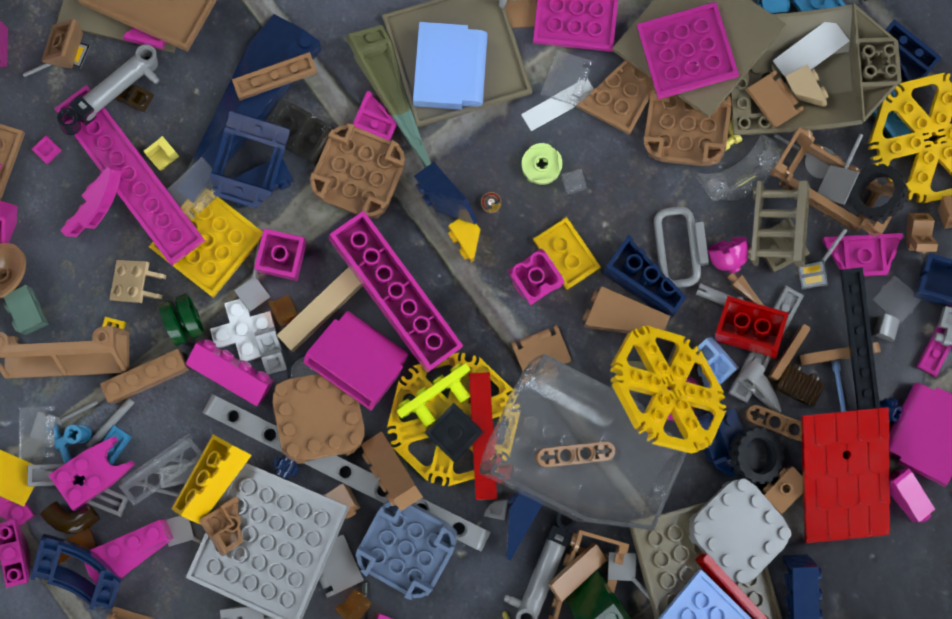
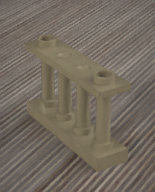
[748,181,810,267]

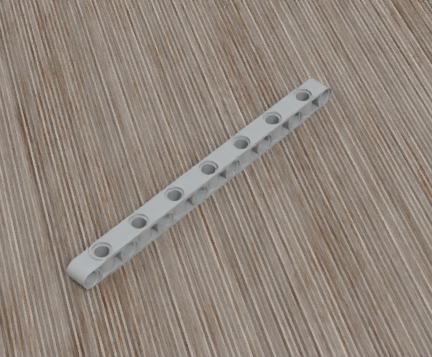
[202,394,491,552]

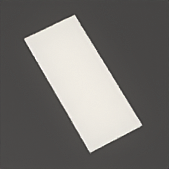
[773,22,850,77]

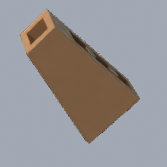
[582,286,670,333]

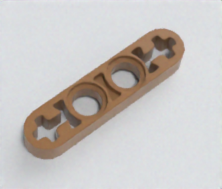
[800,342,881,366]
[745,405,802,443]
[534,441,615,467]

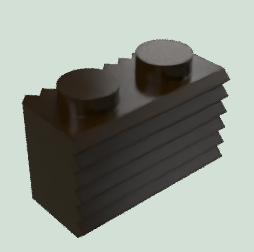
[773,364,825,408]

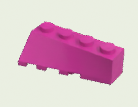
[84,519,174,585]

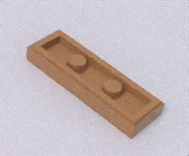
[767,324,810,381]
[548,543,607,602]

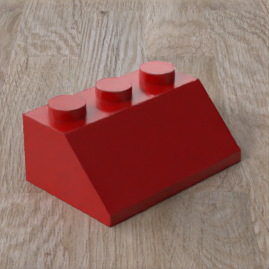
[715,296,789,359]

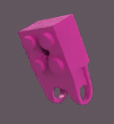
[49,436,135,511]

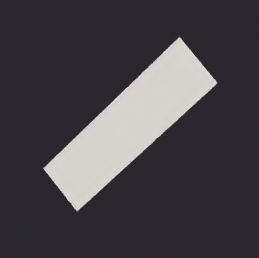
[521,78,594,131]

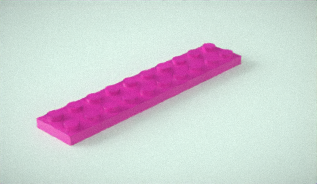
[54,85,205,266]

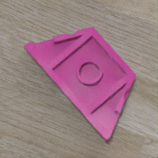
[822,233,903,277]

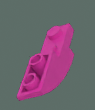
[60,166,122,237]

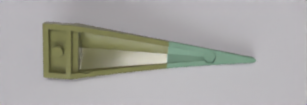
[346,25,431,168]

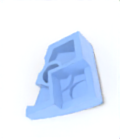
[696,337,739,388]

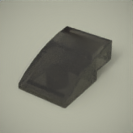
[266,98,334,166]

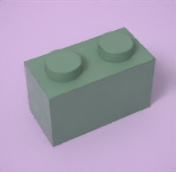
[3,285,49,335]

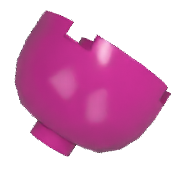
[707,236,749,273]

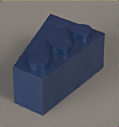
[885,19,942,91]

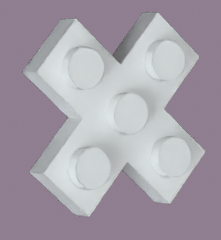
[210,299,275,362]

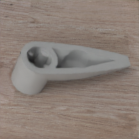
[739,360,782,413]

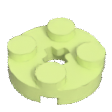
[521,143,562,185]

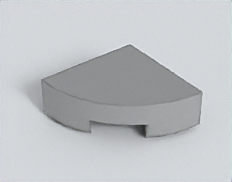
[484,499,508,520]

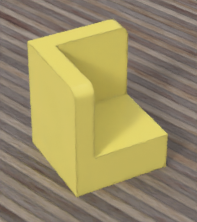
[144,136,179,171]

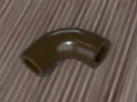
[40,501,100,534]

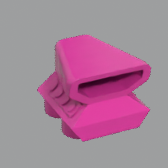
[507,248,565,305]

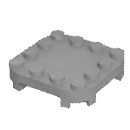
[688,479,791,583]

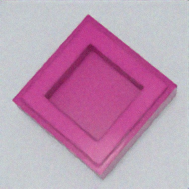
[32,135,62,165]

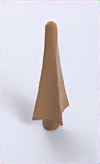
[727,273,765,306]

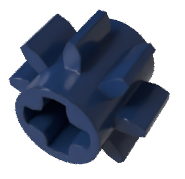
[879,398,902,424]
[273,454,300,479]

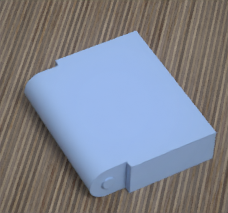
[413,22,488,110]

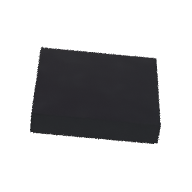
[425,403,484,463]

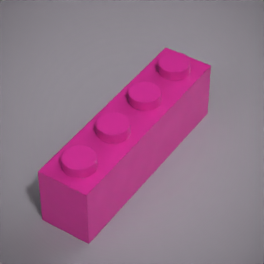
[186,339,274,406]

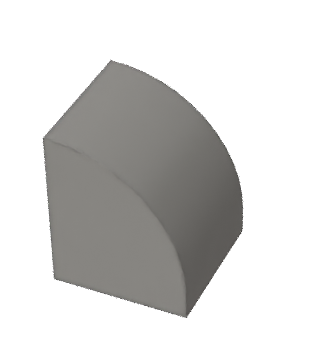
[873,313,900,342]

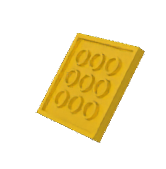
[149,188,263,298]

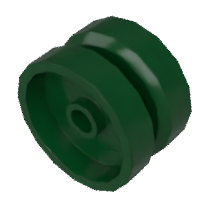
[158,293,204,346]

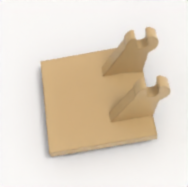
[109,260,166,303]

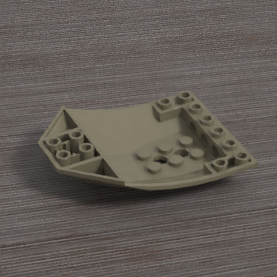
[729,3,901,135]

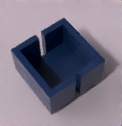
[913,253,952,308]

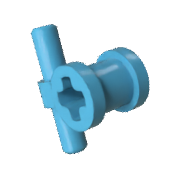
[49,424,92,464]

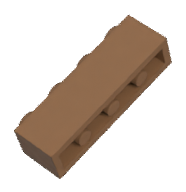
[100,349,190,404]
[361,431,423,511]

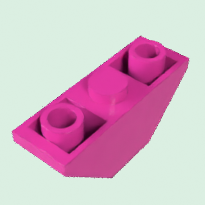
[0,519,31,588]

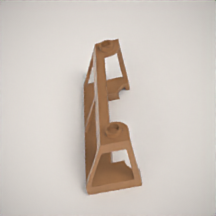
[0,326,129,379]

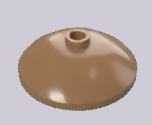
[0,243,26,298]

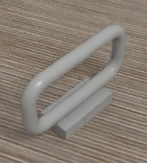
[654,206,709,288]

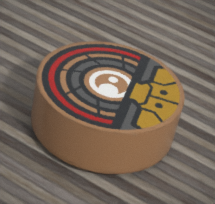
[481,192,501,214]

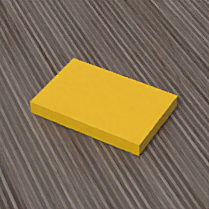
[533,217,601,290]

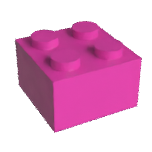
[254,229,307,281]

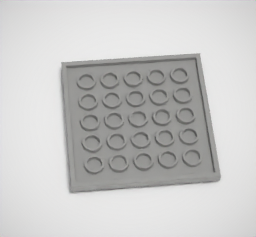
[186,463,350,619]

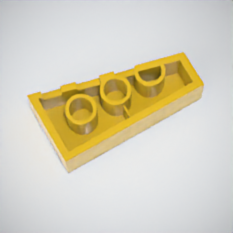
[171,434,252,524]

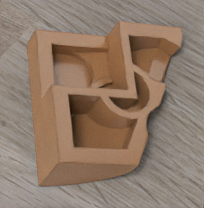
[199,496,243,557]

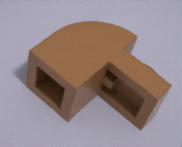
[906,213,938,254]

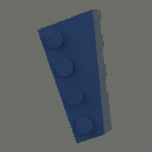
[783,554,823,619]

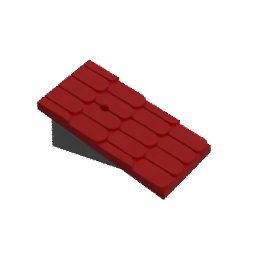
[801,407,890,543]

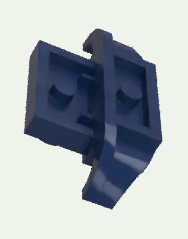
[695,408,750,476]

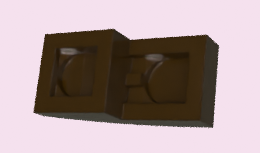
[115,85,154,113]

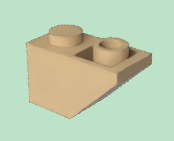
[785,65,829,107]

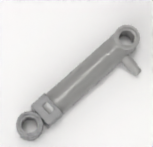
[57,44,159,136]
[504,509,577,619]

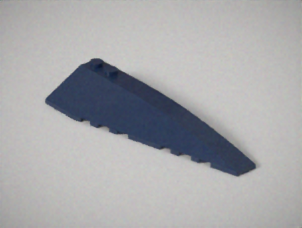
[178,14,321,203]

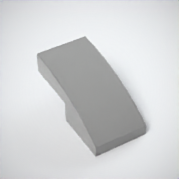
[255,327,287,375]

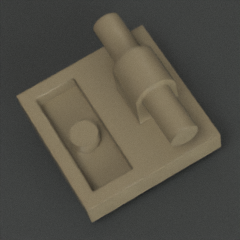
[760,218,810,273]

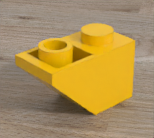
[447,219,480,263]

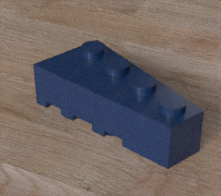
[602,234,686,320]

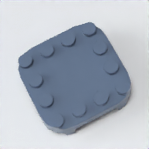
[356,500,457,600]

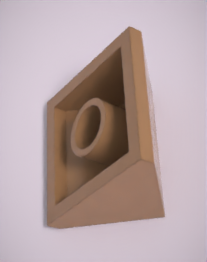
[41,19,83,69]

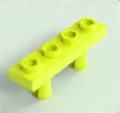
[397,363,471,427]

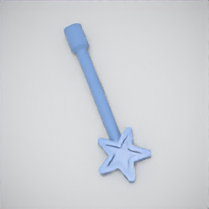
[831,360,846,412]

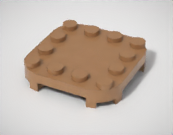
[644,89,732,166]
[310,123,406,219]
[272,374,364,463]

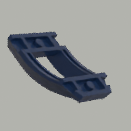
[210,110,291,208]
[30,534,122,610]

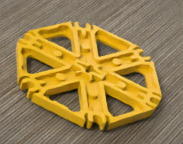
[868,73,952,203]
[610,325,726,454]
[387,352,520,486]

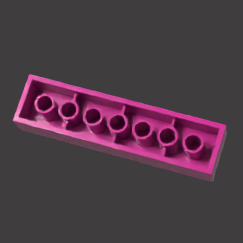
[329,211,463,373]

